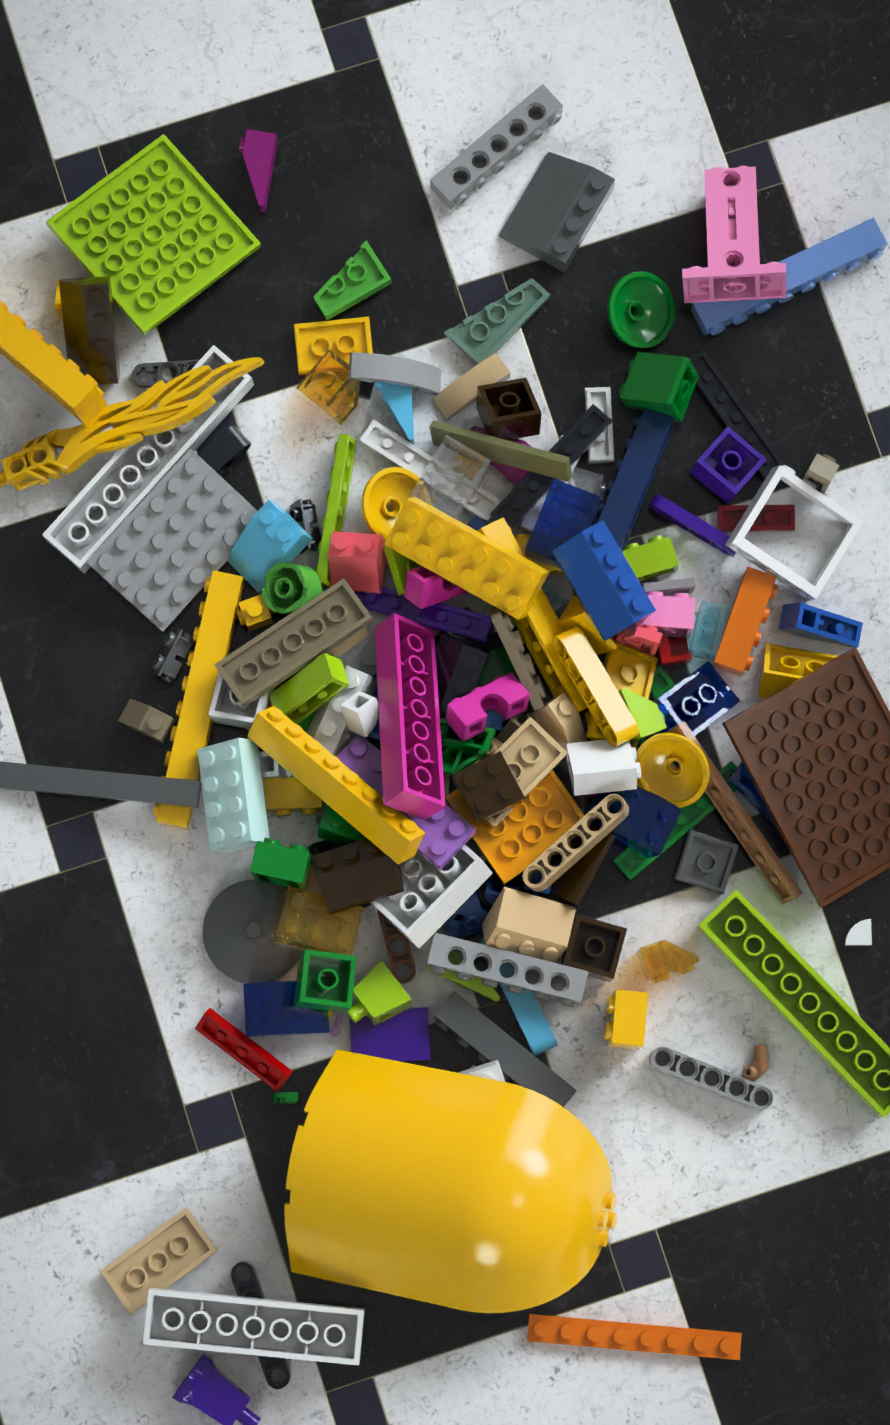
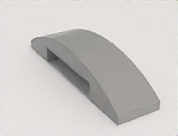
[349,352,441,395]

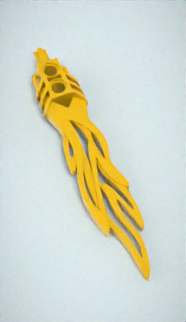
[0,357,264,491]

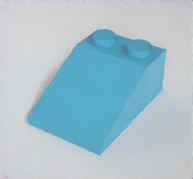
[227,500,313,594]

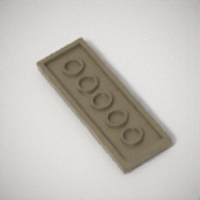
[214,578,373,708]

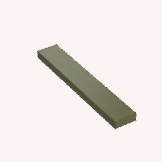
[429,421,572,482]

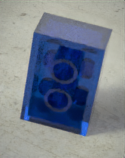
[525,478,602,570]

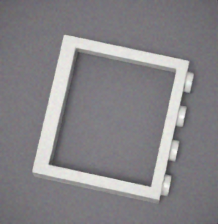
[725,465,863,601]

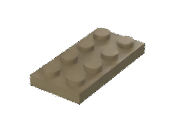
[490,605,546,711]

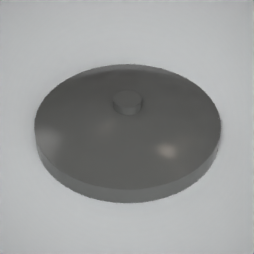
[203,879,307,984]

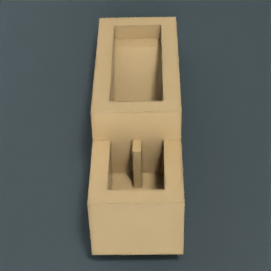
[432,352,510,421]

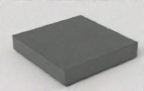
[673,829,739,895]

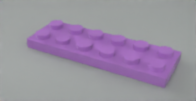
[336,734,476,870]

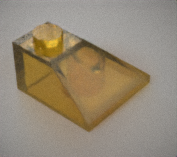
[297,349,360,425]

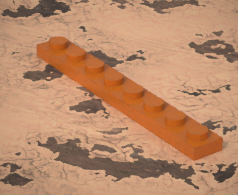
[527,1314,742,1360]

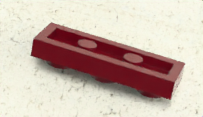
[717,505,795,532]

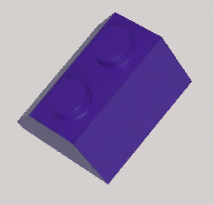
[689,427,767,505]

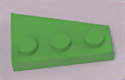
[314,240,392,320]

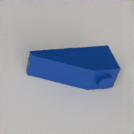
[779,602,863,648]

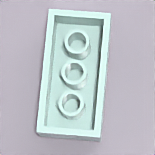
[197,738,270,853]

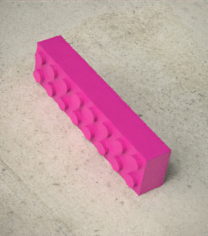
[375,613,445,820]

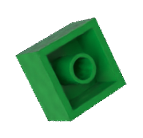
[294,949,357,1013]

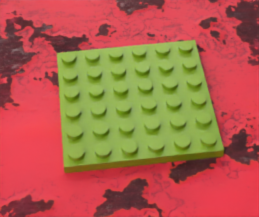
[46,134,261,336]

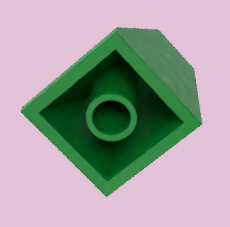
[619,352,699,422]

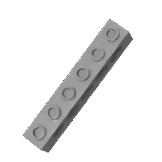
[430,84,563,209]
[426,933,589,1007]

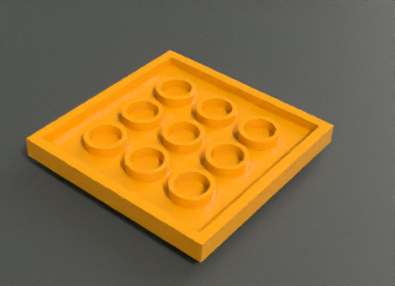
[445,770,591,885]

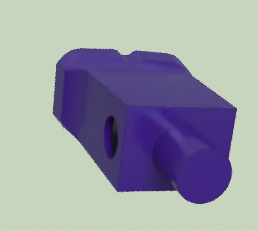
[172,1352,261,1425]

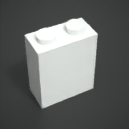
[566,739,641,796]

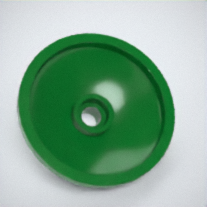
[607,271,675,348]

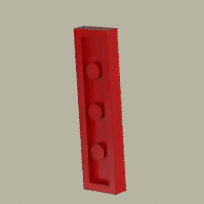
[195,1008,293,1092]

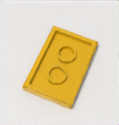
[294,317,373,375]

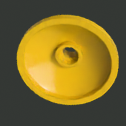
[362,467,431,540]
[636,733,710,808]

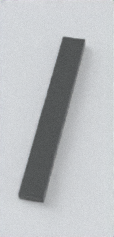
[0,761,202,808]

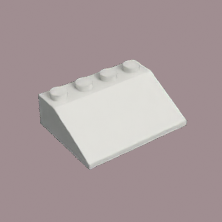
[370,845,493,949]

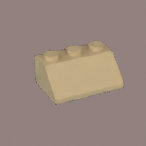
[482,887,576,963]

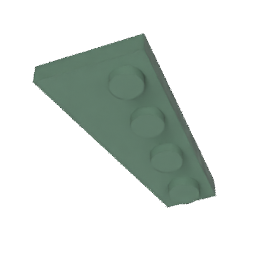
[444,278,550,365]

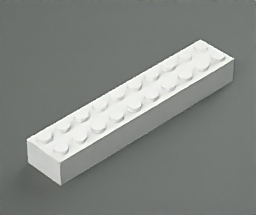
[42,345,254,574]

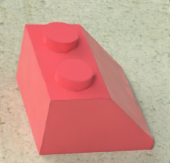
[328,531,387,594]

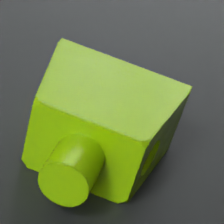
[347,961,412,1025]

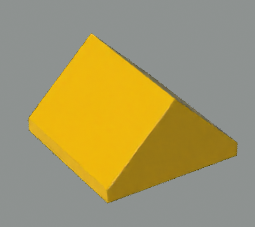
[557,596,618,655]

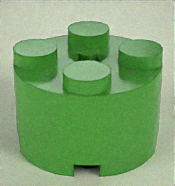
[262,562,324,615]

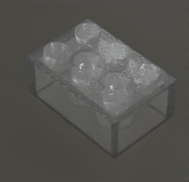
[409,435,491,521]

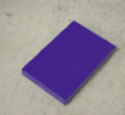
[349,1007,431,1062]

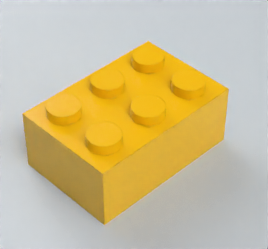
[603,990,648,1049]

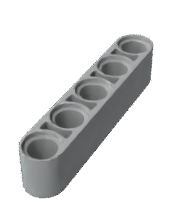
[649,1046,773,1110]

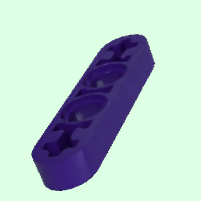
[649,494,736,557]

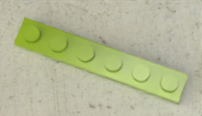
[314,434,357,589]

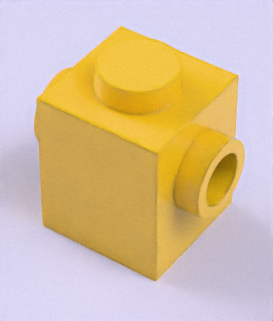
[236,594,275,632]

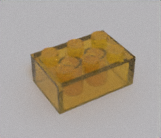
[271,886,364,956]

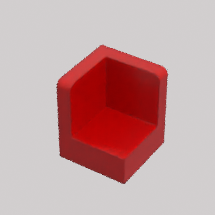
[657,637,692,667]

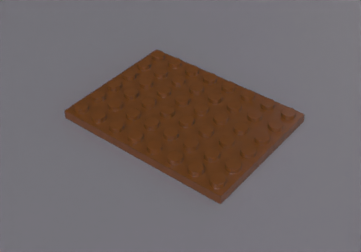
[722,648,890,907]

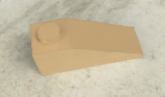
[531,692,587,764]

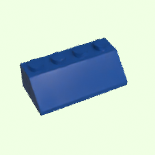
[552,520,656,641]

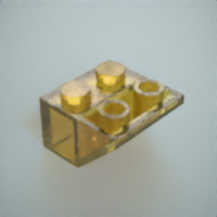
[636,940,700,984]

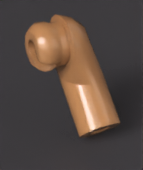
[743,1045,769,1081]

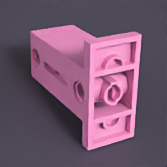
[682,166,787,303]

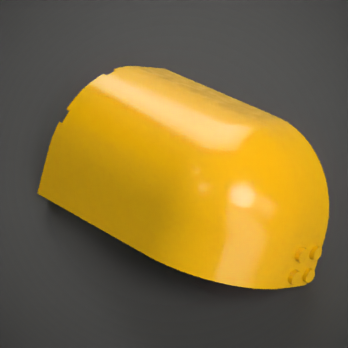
[284,1049,617,1313]

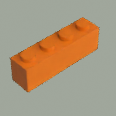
[712,566,779,676]

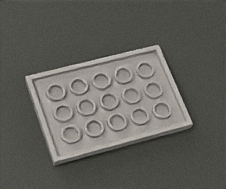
[86,448,257,632]

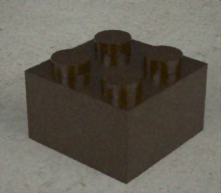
[476,377,542,440]
[452,751,525,826]
[561,914,627,982]

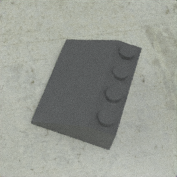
[499,151,615,272]

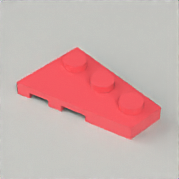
[613,624,663,656]

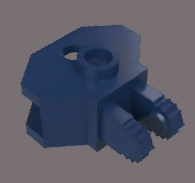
[443,891,492,939]

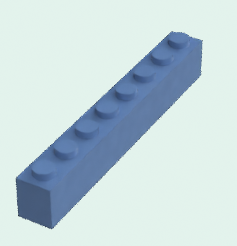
[691,217,887,336]

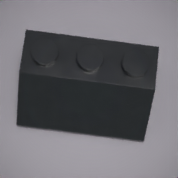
[435,632,490,719]

